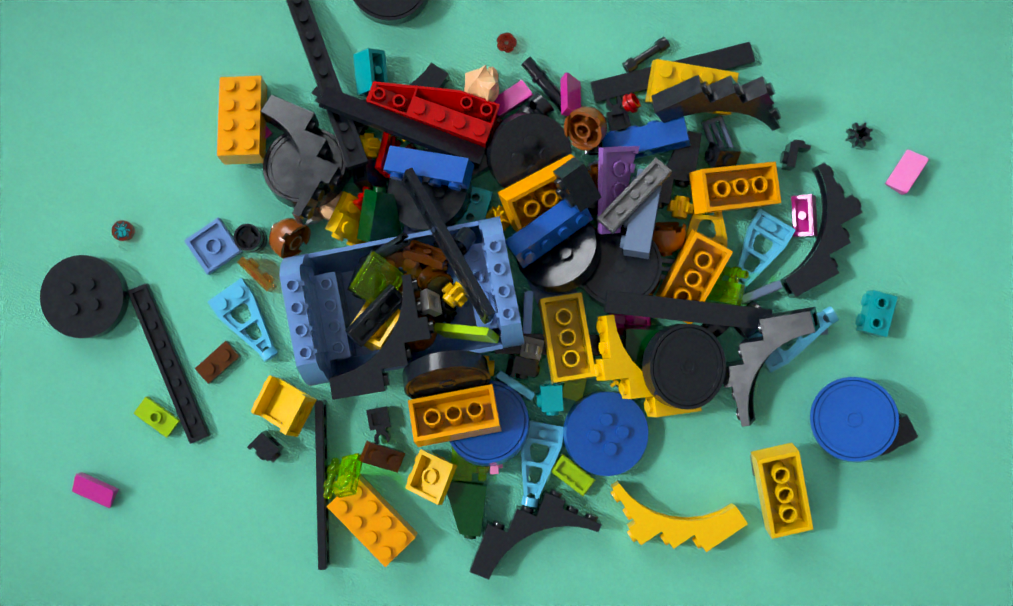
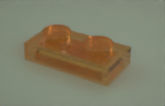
[237,257,277,292]

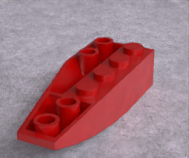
[366,81,500,150]

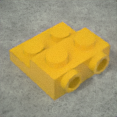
[325,191,367,246]
[405,449,457,505]

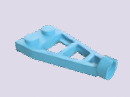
[728,209,795,295]
[208,278,278,362]
[750,306,839,372]
[521,420,563,507]

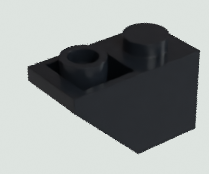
[352,159,388,193]

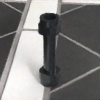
[622,37,670,73]

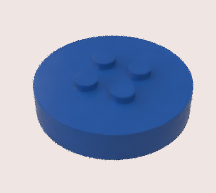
[810,377,899,463]
[449,380,530,466]
[563,391,648,476]

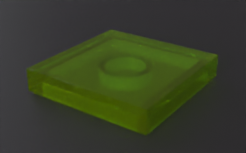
[349,251,404,304]

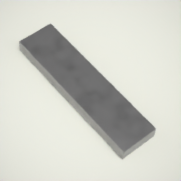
[597,158,672,234]

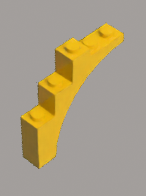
[594,315,702,417]
[610,481,748,552]

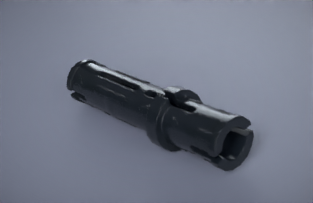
[521,56,561,112]
[359,233,411,267]

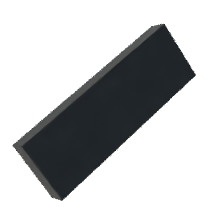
[345,284,403,347]

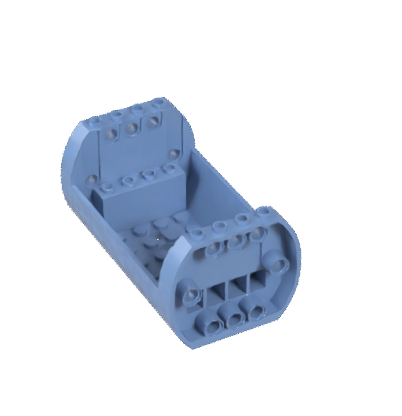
[279,216,524,386]

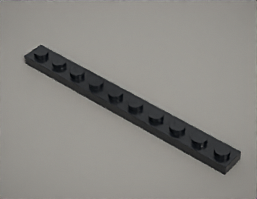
[286,0,368,170]

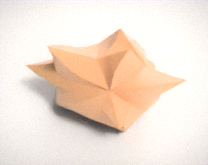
[464,65,499,102]

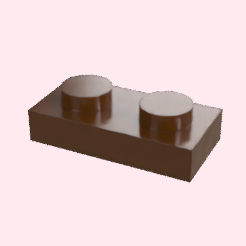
[403,240,448,270]
[194,341,241,384]
[359,440,405,473]

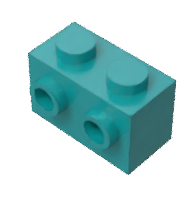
[353,48,388,96]
[457,186,493,225]
[855,290,898,337]
[536,383,563,416]

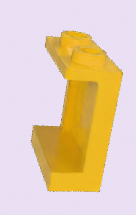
[251,375,317,437]

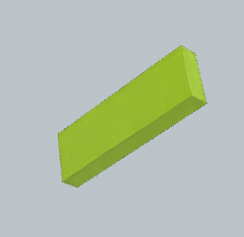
[434,322,500,343]

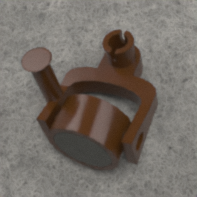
[399,262,453,300]

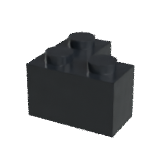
[553,157,602,212]

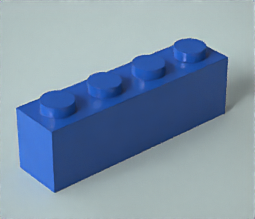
[602,116,691,159]
[383,146,475,191]
[505,200,593,268]

